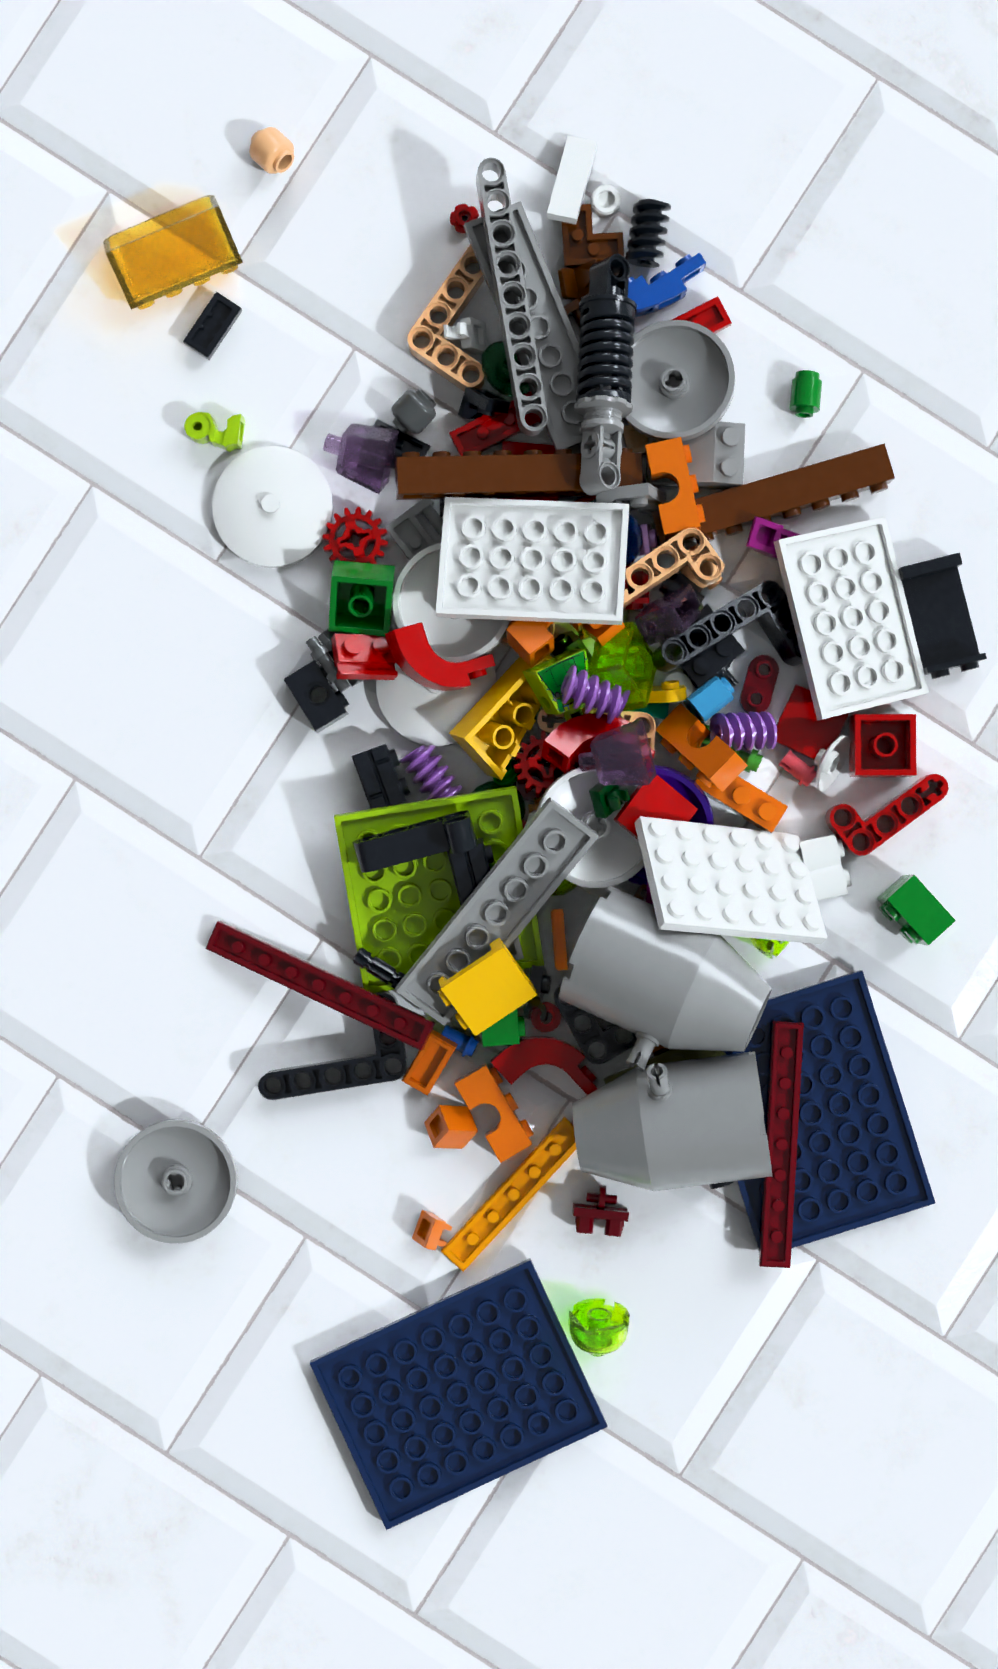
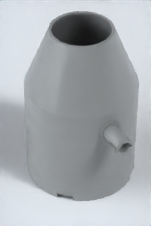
[559,886,772,1071]
[572,1051,773,1191]

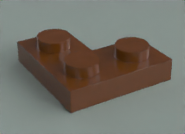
[561,204,624,268]

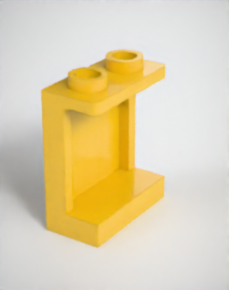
[438,937,537,1036]

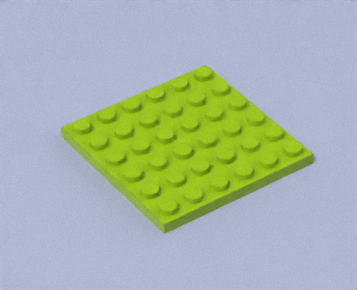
[334,786,544,993]

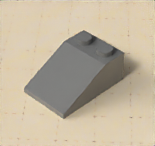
[646,422,746,490]

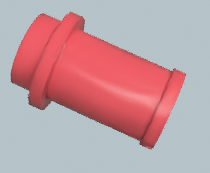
[778,750,817,787]

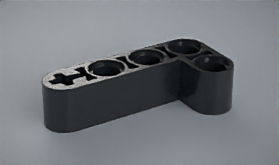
[353,810,478,873]

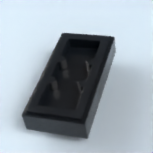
[183,291,243,360]

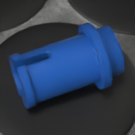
[441,1025,479,1057]

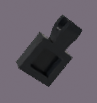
[524,965,551,1022]

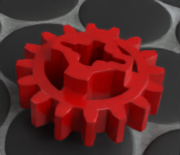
[322,507,389,564]
[514,731,580,798]

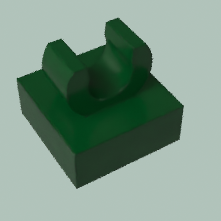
[589,775,630,819]

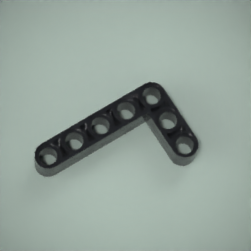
[652,580,803,673]
[553,983,637,1064]
[258,991,408,1100]

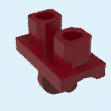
[572,1185,629,1237]

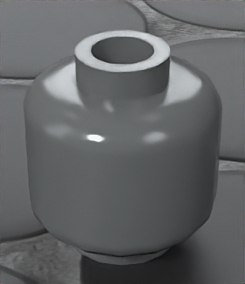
[391,388,436,434]

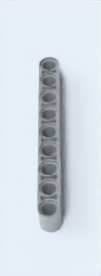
[476,157,548,436]

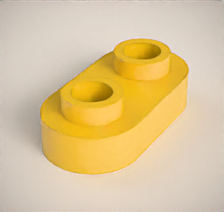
[629,680,687,703]

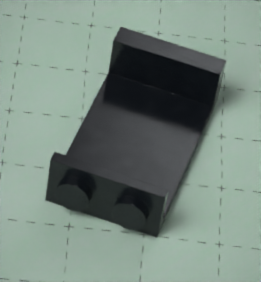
[899,552,987,679]

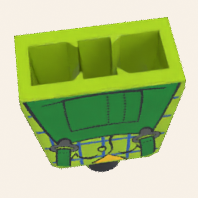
[523,649,591,721]

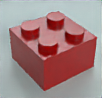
[849,714,917,777]

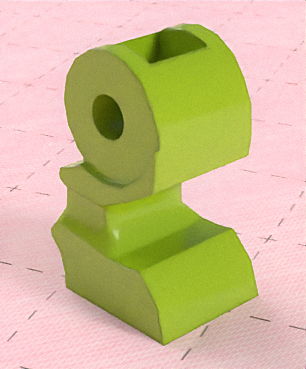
[184,412,245,452]

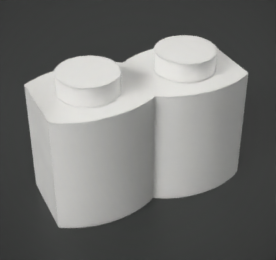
[799,834,852,901]

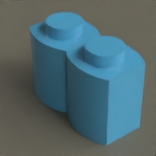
[683,676,735,724]

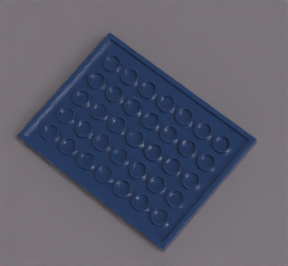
[725,970,936,1251]
[310,1258,608,1530]

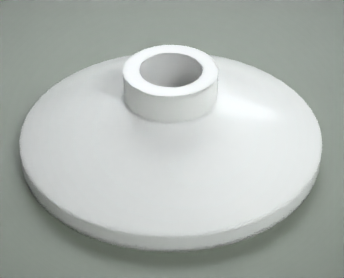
[814,735,850,792]

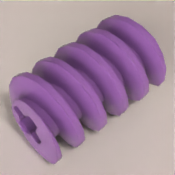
[560,665,630,724]
[709,711,777,751]
[399,745,462,800]

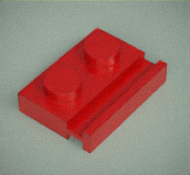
[331,633,398,680]

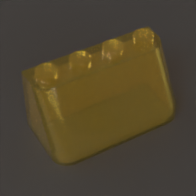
[103,195,243,310]

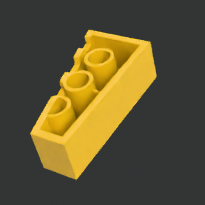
[449,654,552,780]

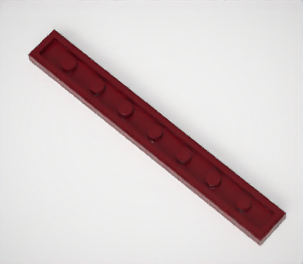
[205,921,435,1051]
[759,1021,804,1268]

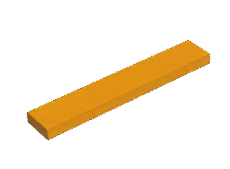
[441,1116,576,1272]

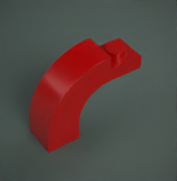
[385,622,495,691]
[541,714,656,775]
[490,1036,598,1095]

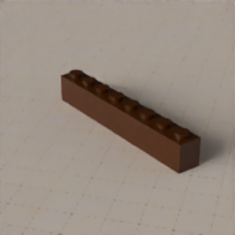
[649,443,895,548]
[395,448,643,500]

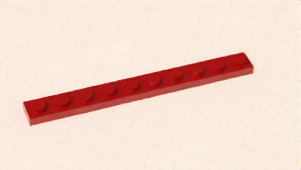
[449,296,732,456]

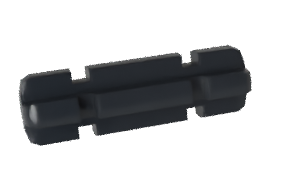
[353,948,405,989]

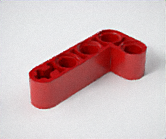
[825,774,949,856]

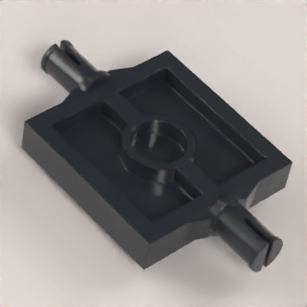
[659,604,745,689]

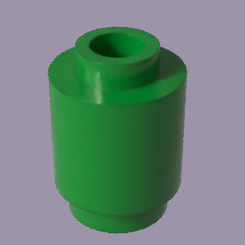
[790,370,822,418]

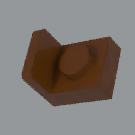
[558,259,603,300]

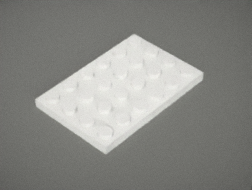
[435,497,629,625]
[774,517,929,721]
[635,816,827,944]

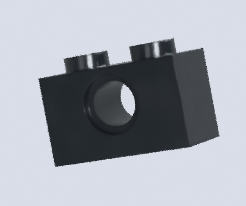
[284,661,350,733]

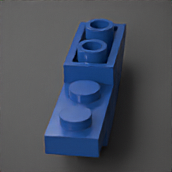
[628,253,706,317]

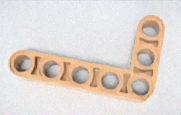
[408,244,485,392]

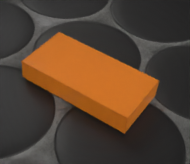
[550,908,568,971]
[401,1029,458,1096]

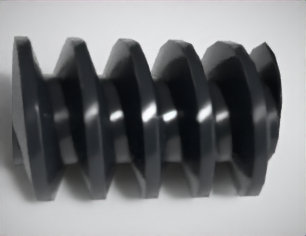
[625,199,671,268]

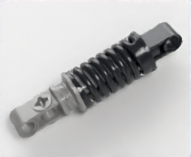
[574,254,637,495]

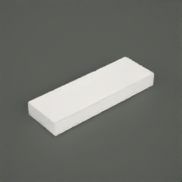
[547,135,597,225]

